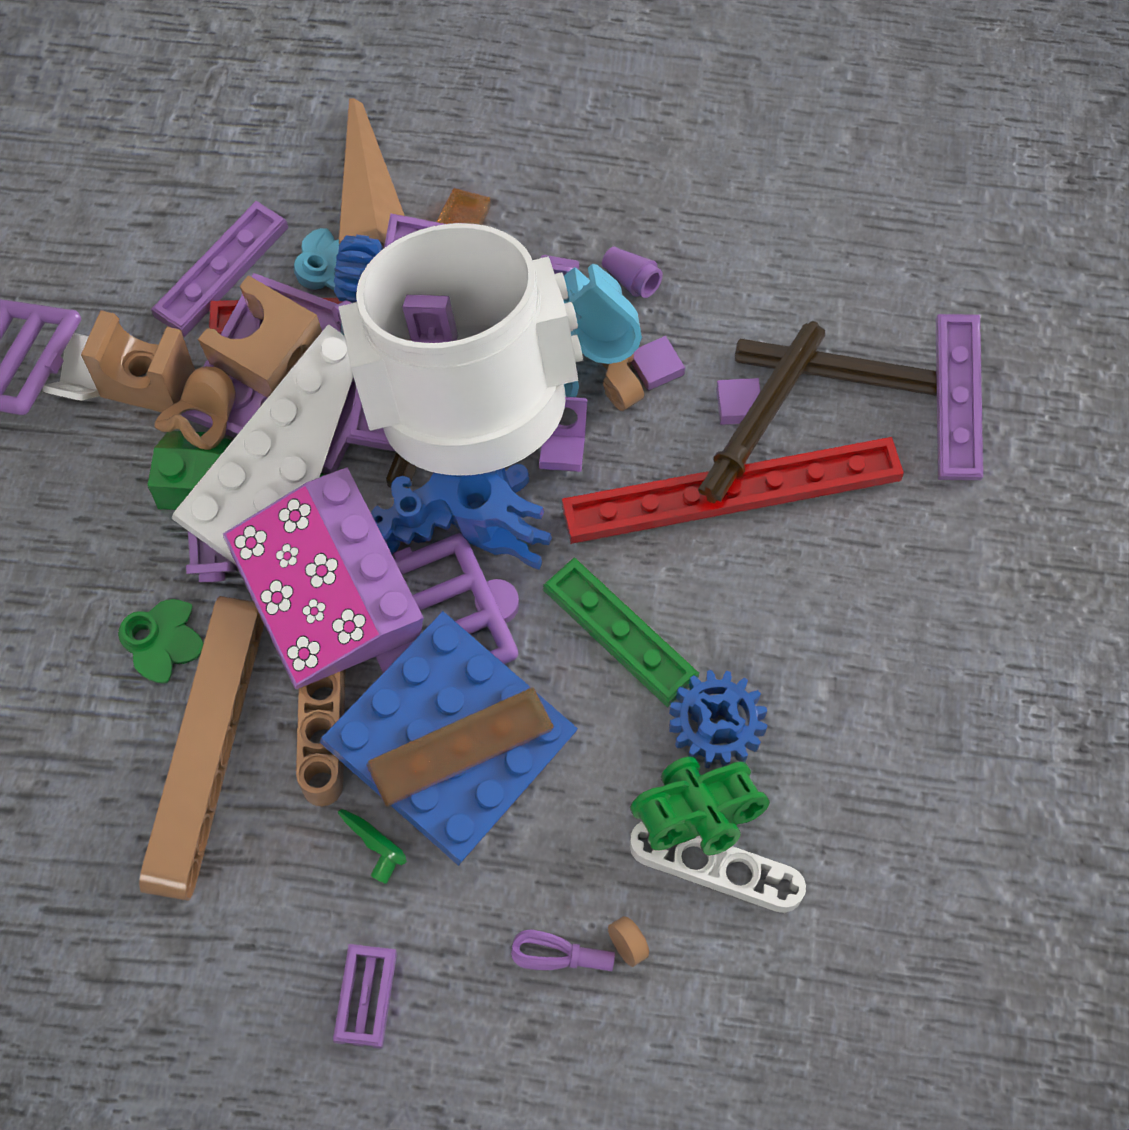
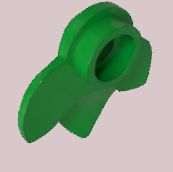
[118,599,204,684]

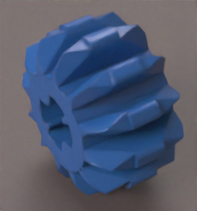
[334,234,383,303]

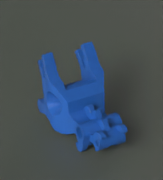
[371,464,552,570]

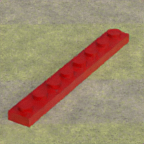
[562,437,904,544]

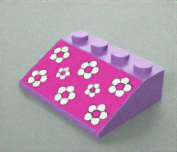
[223,467,424,690]

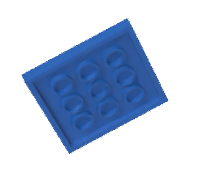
[320,611,578,866]

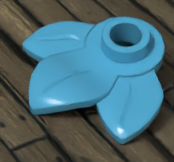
[293,228,339,290]

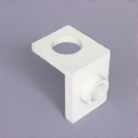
[42,333,100,401]

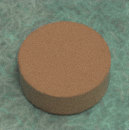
[608,916,649,967]

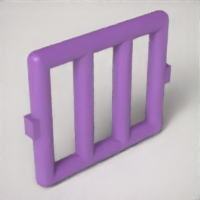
[0,299,81,415]
[376,533,518,673]

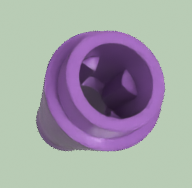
[602,246,663,298]

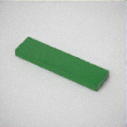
[543,557,699,708]

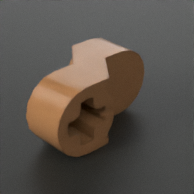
[602,354,644,411]

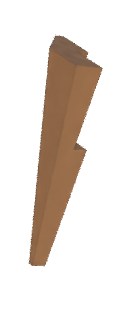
[339,98,405,249]

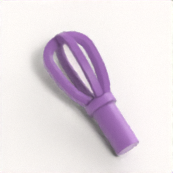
[511,930,615,971]

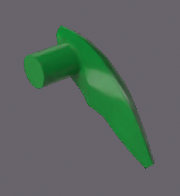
[338,809,407,884]

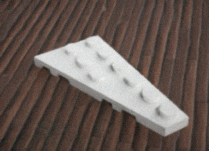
[172,324,353,566]

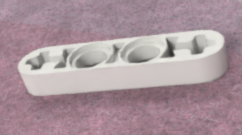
[630,821,806,913]

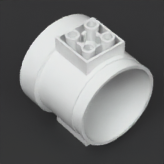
[339,223,583,475]

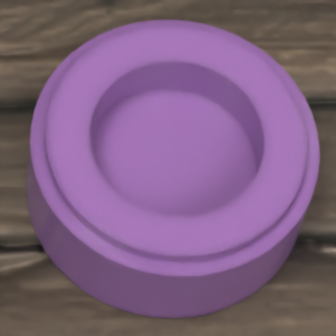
[475,579,519,623]

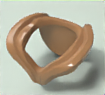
[154,366,236,450]

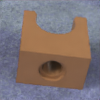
[198,275,322,398]
[81,310,195,412]

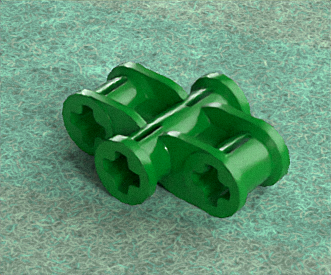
[630,756,770,856]

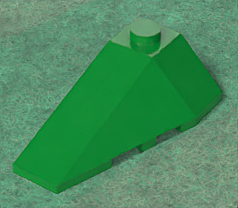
[148,431,325,510]

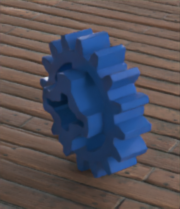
[669,670,767,769]

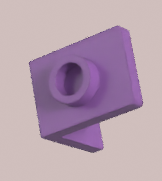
[539,397,587,472]

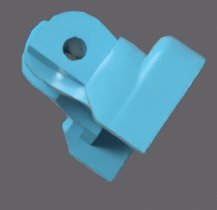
[563,264,642,408]

